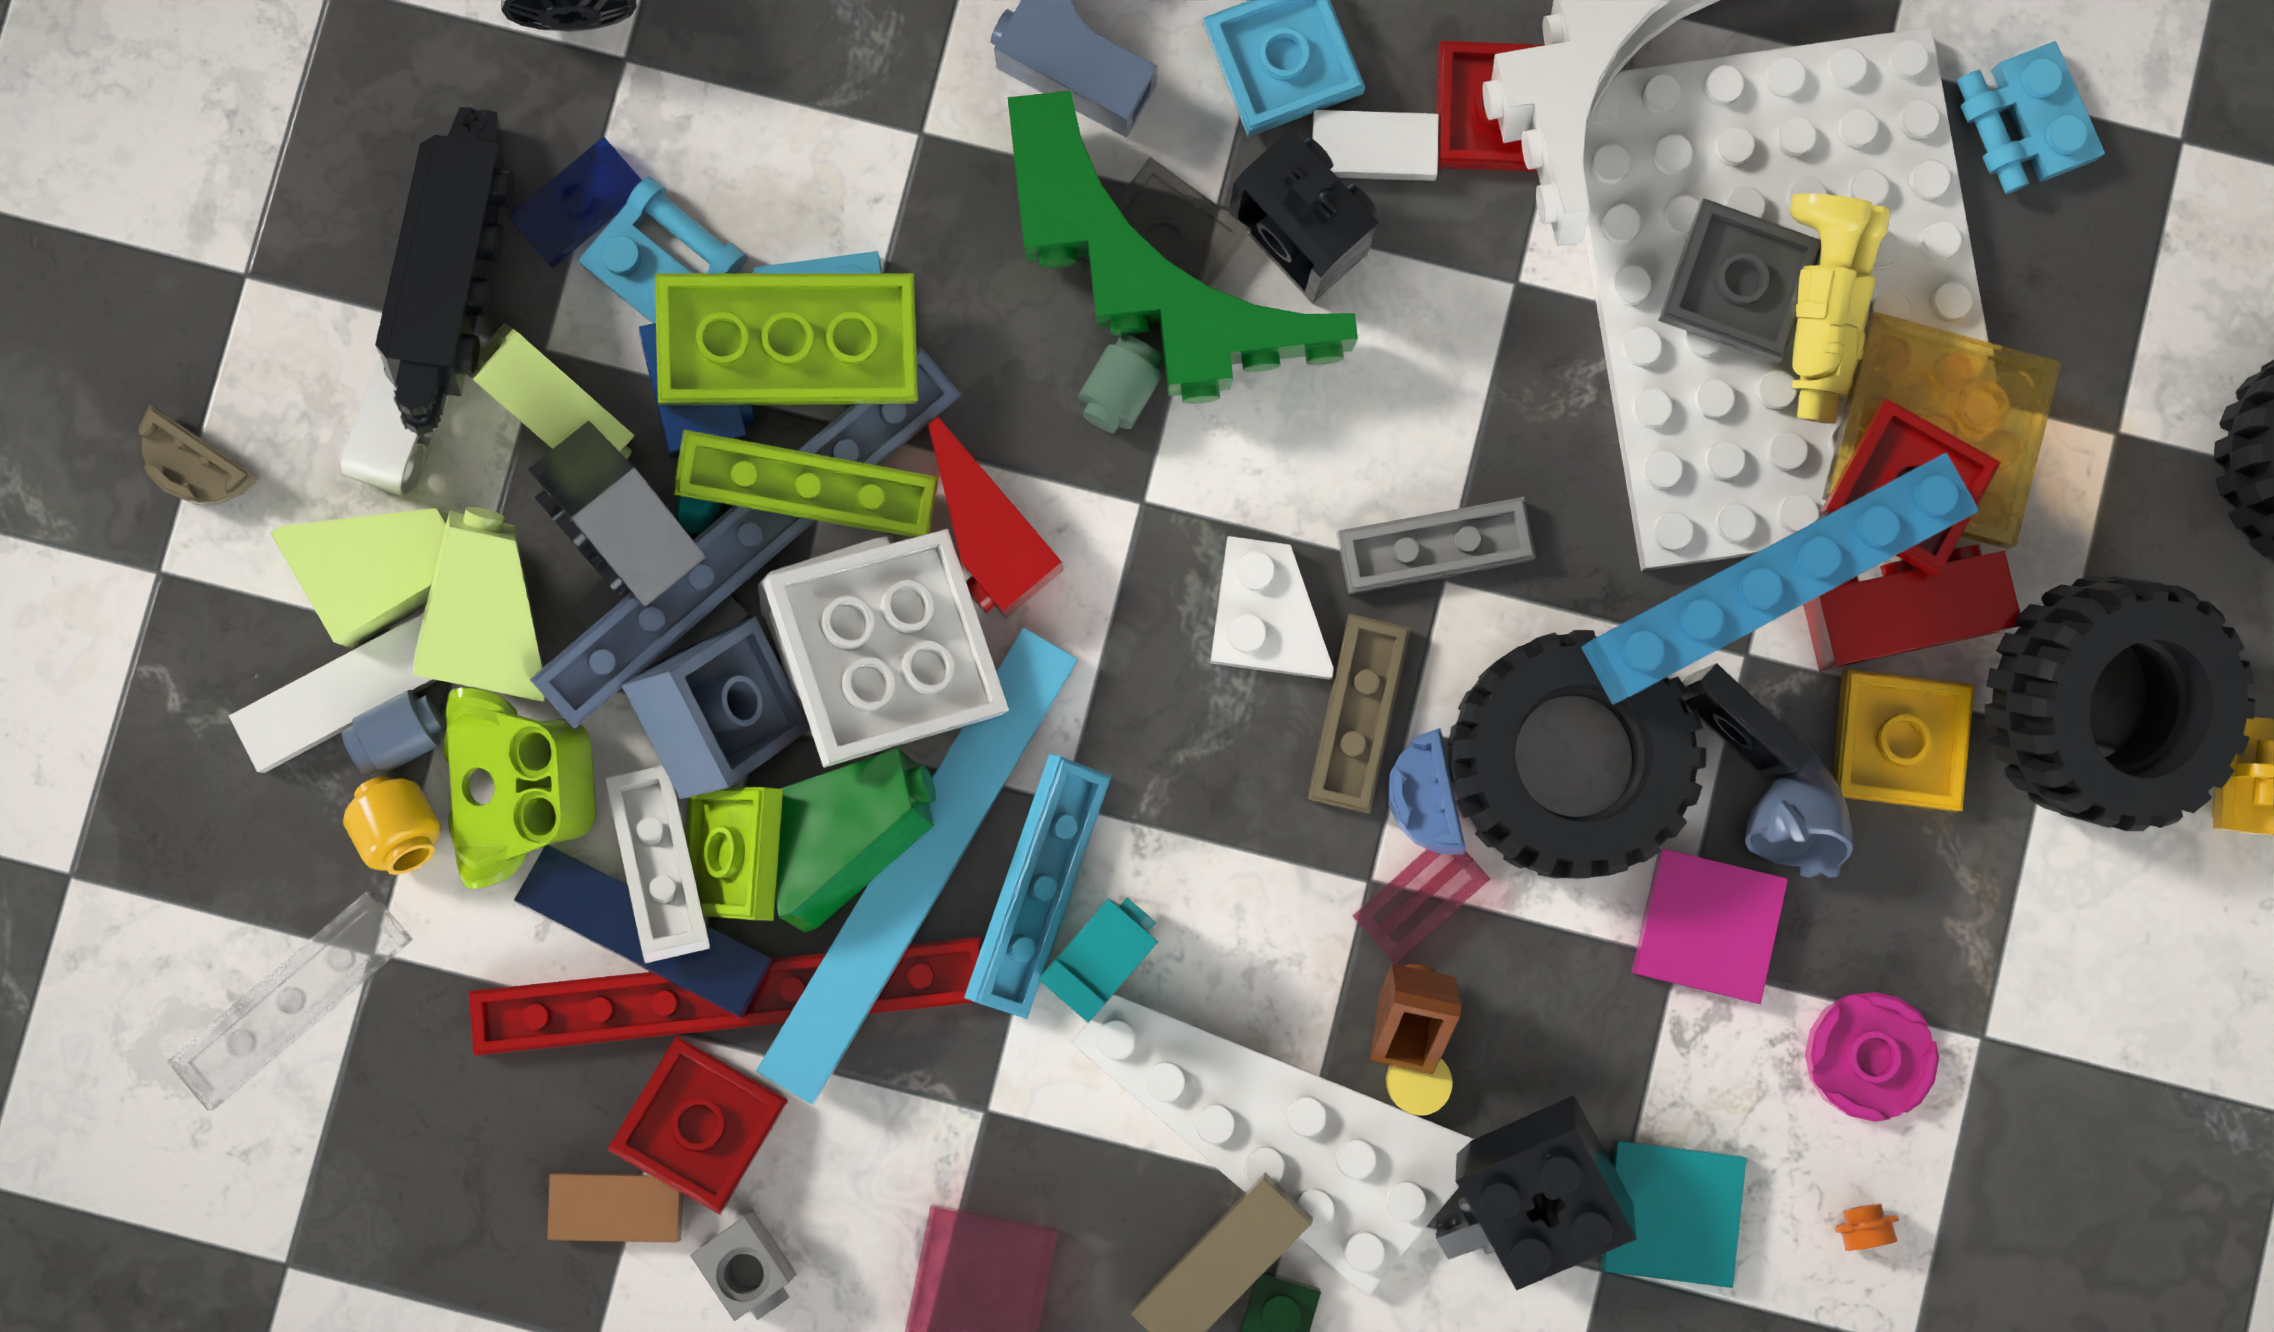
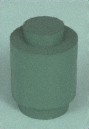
[1077,335,1164,433]

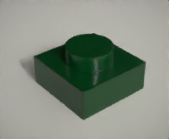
[1239,1272,1321,1332]

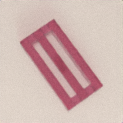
[1351,849,1490,964]

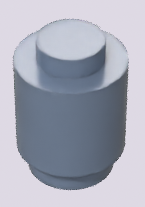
[342,689,445,776]

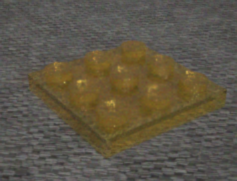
[1822,312,2061,549]

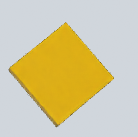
[1832,669,1974,812]

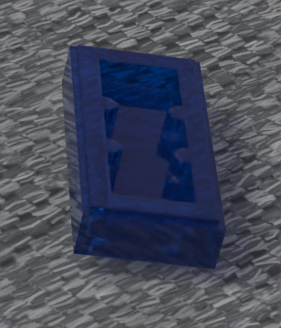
[508,136,642,268]

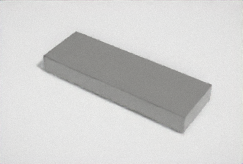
[1336,497,1536,595]

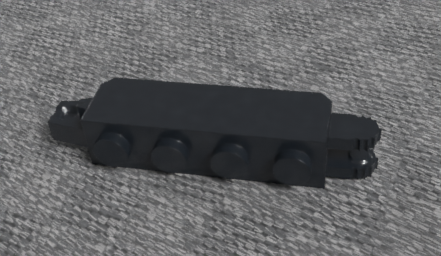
[375,107,514,436]

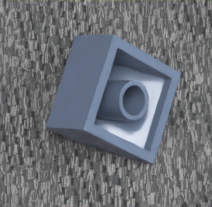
[621,616,811,799]

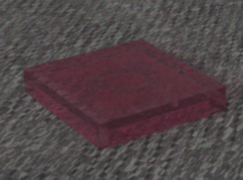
[905,1204,1058,1332]

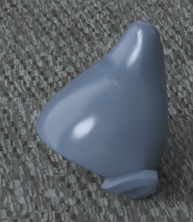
[1745,743,1853,878]

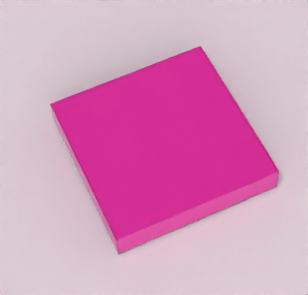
[1631,849,1788,1004]

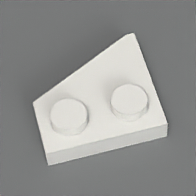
[1210,536,1333,680]

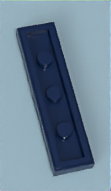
[514,845,773,1019]

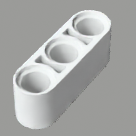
[341,356,451,497]

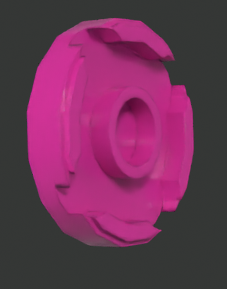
[1805,991,1939,1122]

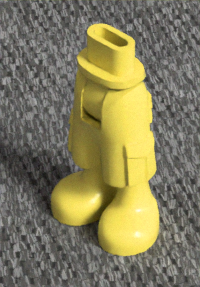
[1790,194,1890,424]

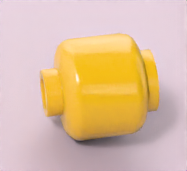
[343,776,442,875]

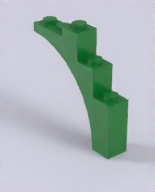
[1007,90,1358,404]

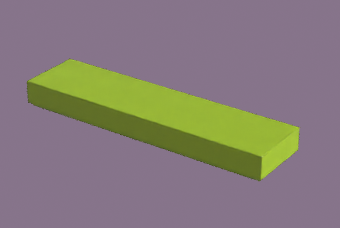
[672,430,939,538]

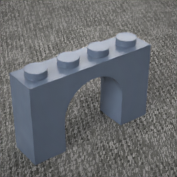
[990,0,1157,138]

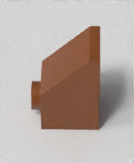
[1370,963,1461,1074]

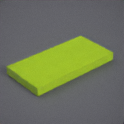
[655,273,918,406]

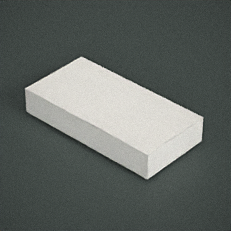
[1312,110,1439,181]

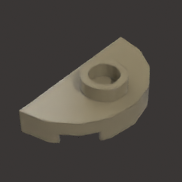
[139,404,260,504]

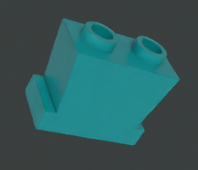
[1038,897,1158,1023]

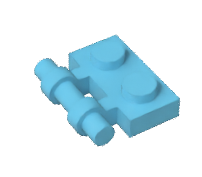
[1957,41,2105,194]

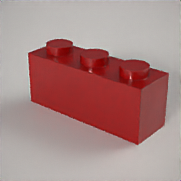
[1803,544,2020,671]

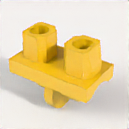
[2212,717,2274,836]

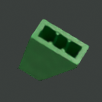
[775,748,936,933]

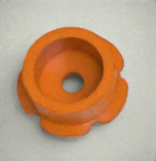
[1835,1203,1899,1251]

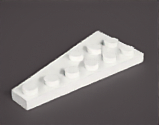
[1071,994,1474,1297]

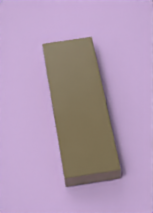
[1307,614,1411,814]
[1131,1172,1313,1332]

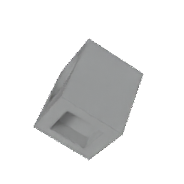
[690,1210,797,1322]

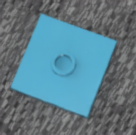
[1203,0,1365,137]

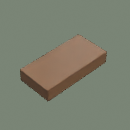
[547,1172,683,1242]

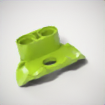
[443,688,596,889]

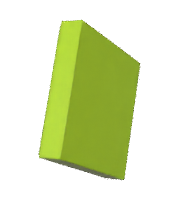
[685,787,783,921]

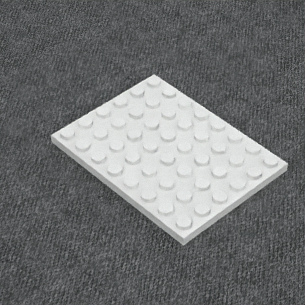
[1583,27,2019,571]

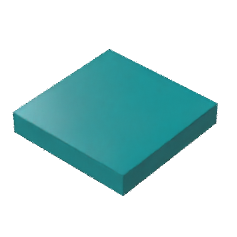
[1600,1139,1746,1288]

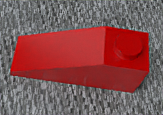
[928,417,1063,618]

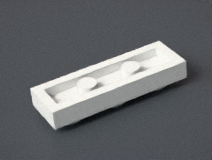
[605,765,710,963]

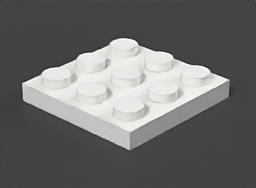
[762,529,1009,768]

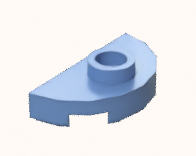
[1389,728,1466,855]

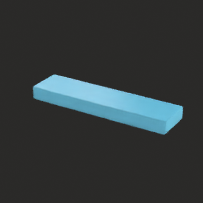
[964,753,1111,1019]

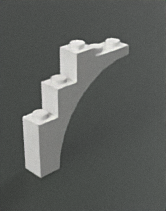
[1483,0,1720,247]

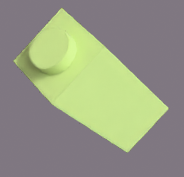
[466,323,635,459]
[413,507,545,702]
[270,508,448,649]

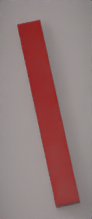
[468,937,983,1056]

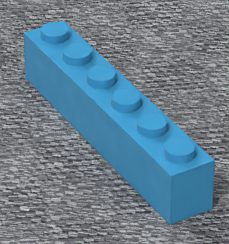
[1581,452,1979,705]

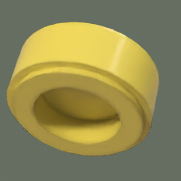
[1386,1058,1452,1115]

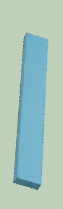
[756,627,1078,1105]

